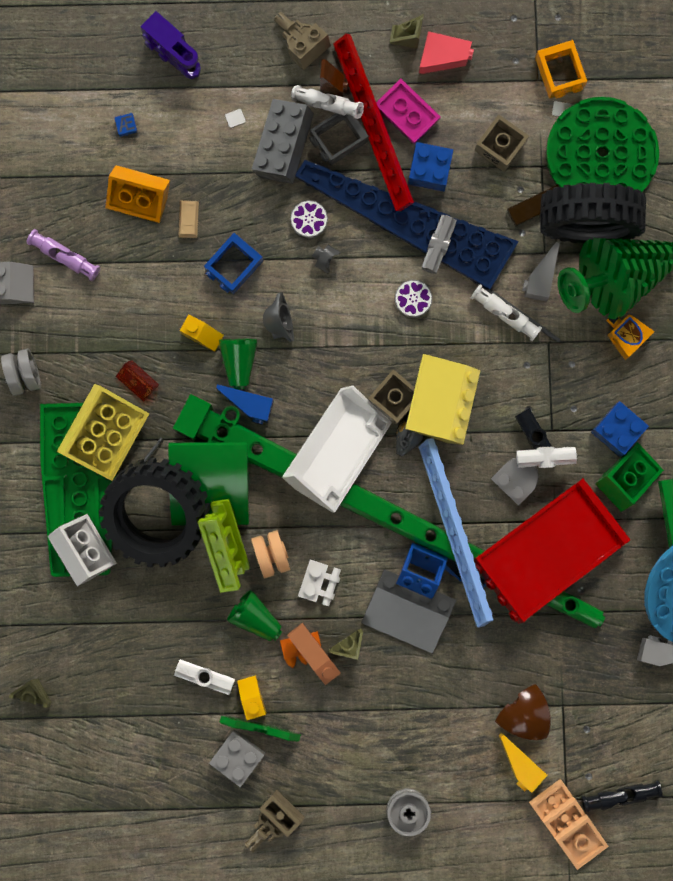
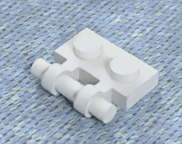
[298,560,341,606]

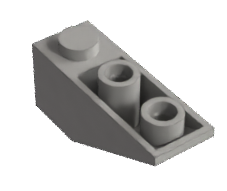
[637,635,673,666]

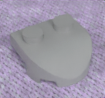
[491,458,538,505]

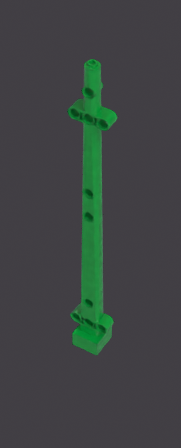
[173,394,605,629]

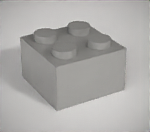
[209,729,265,787]

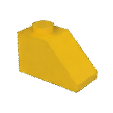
[180,314,224,352]
[237,675,267,720]

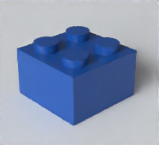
[408,142,453,192]
[591,401,649,457]

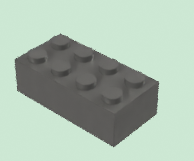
[252,99,314,184]

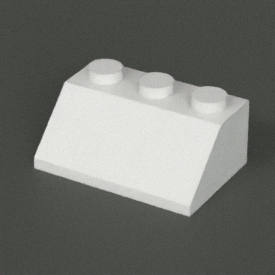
[47,514,117,586]

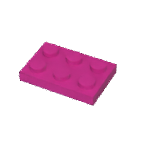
[376,79,441,145]

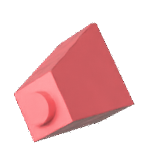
[419,31,474,74]

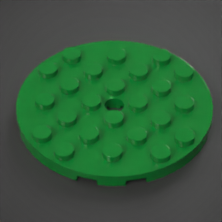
[546,97,659,193]

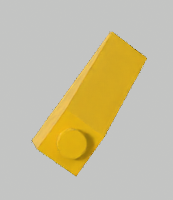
[499,733,547,793]

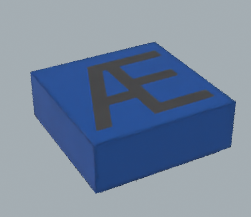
[114,113,138,137]

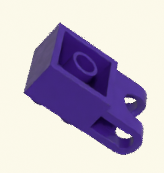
[141,11,201,79]

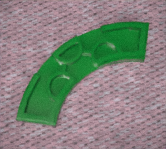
[220,716,301,742]

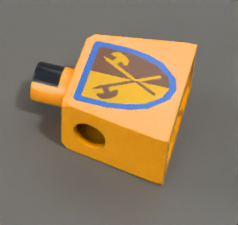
[606,314,654,360]

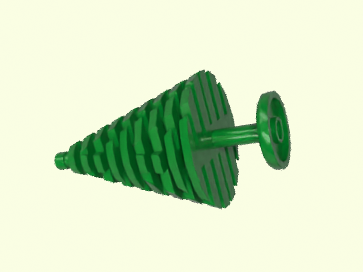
[557,238,673,319]

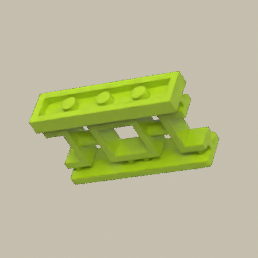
[198,499,250,593]

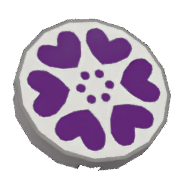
[290,200,328,239]
[395,280,432,318]

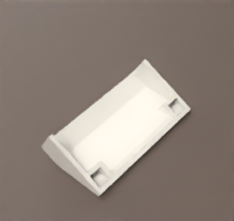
[282,386,392,513]

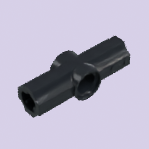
[515,408,552,449]

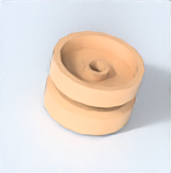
[251,530,290,579]

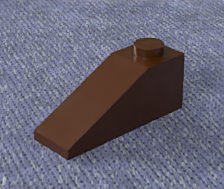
[320,59,348,97]

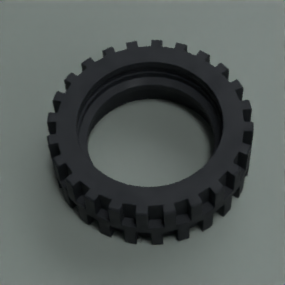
[540,183,646,244]
[99,458,210,568]

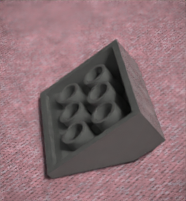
[361,569,456,653]

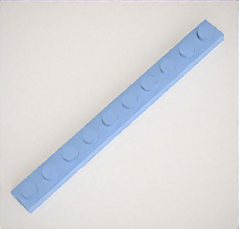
[419,438,493,628]

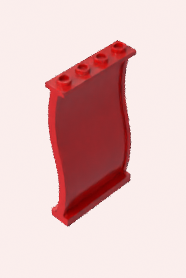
[474,478,631,624]

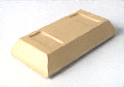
[178,200,199,238]

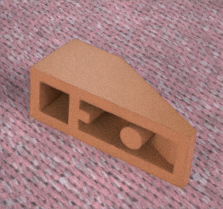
[287,623,341,685]

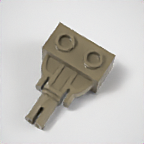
[274,12,331,70]
[245,790,305,852]

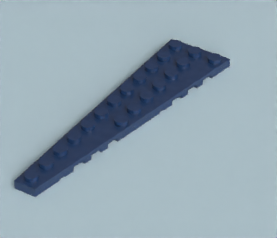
[295,160,519,291]

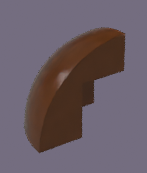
[495,684,551,740]

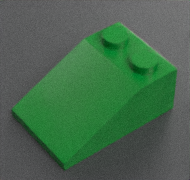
[595,443,664,512]

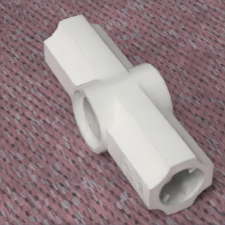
[516,447,577,468]
[174,659,235,695]

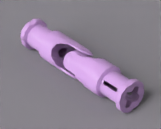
[26,229,100,281]

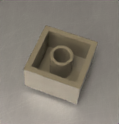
[474,114,529,172]
[368,369,415,426]

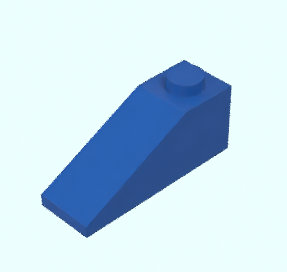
[216,384,274,425]

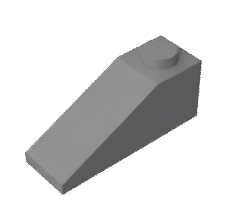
[522,242,560,301]

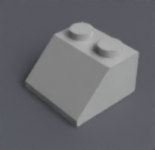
[0,262,34,304]

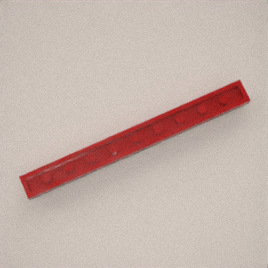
[333,34,414,211]

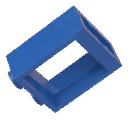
[204,233,263,295]
[396,542,448,599]

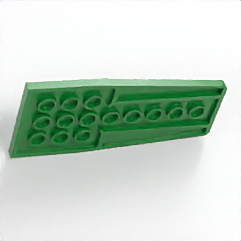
[40,403,118,577]

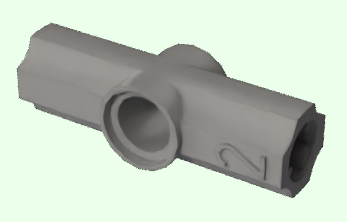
[421,215,457,274]

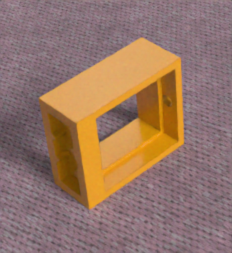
[535,40,587,99]

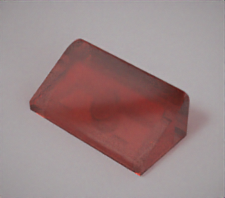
[115,360,159,402]

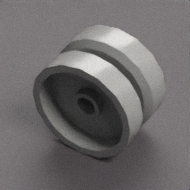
[1,348,41,396]
[386,788,431,836]

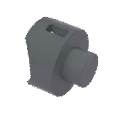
[312,245,341,274]

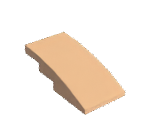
[529,779,609,870]

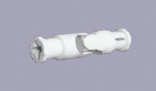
[291,85,364,119]
[470,284,542,341]

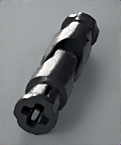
[581,780,663,814]

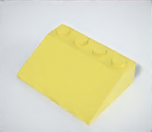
[405,354,480,445]
[57,384,149,481]

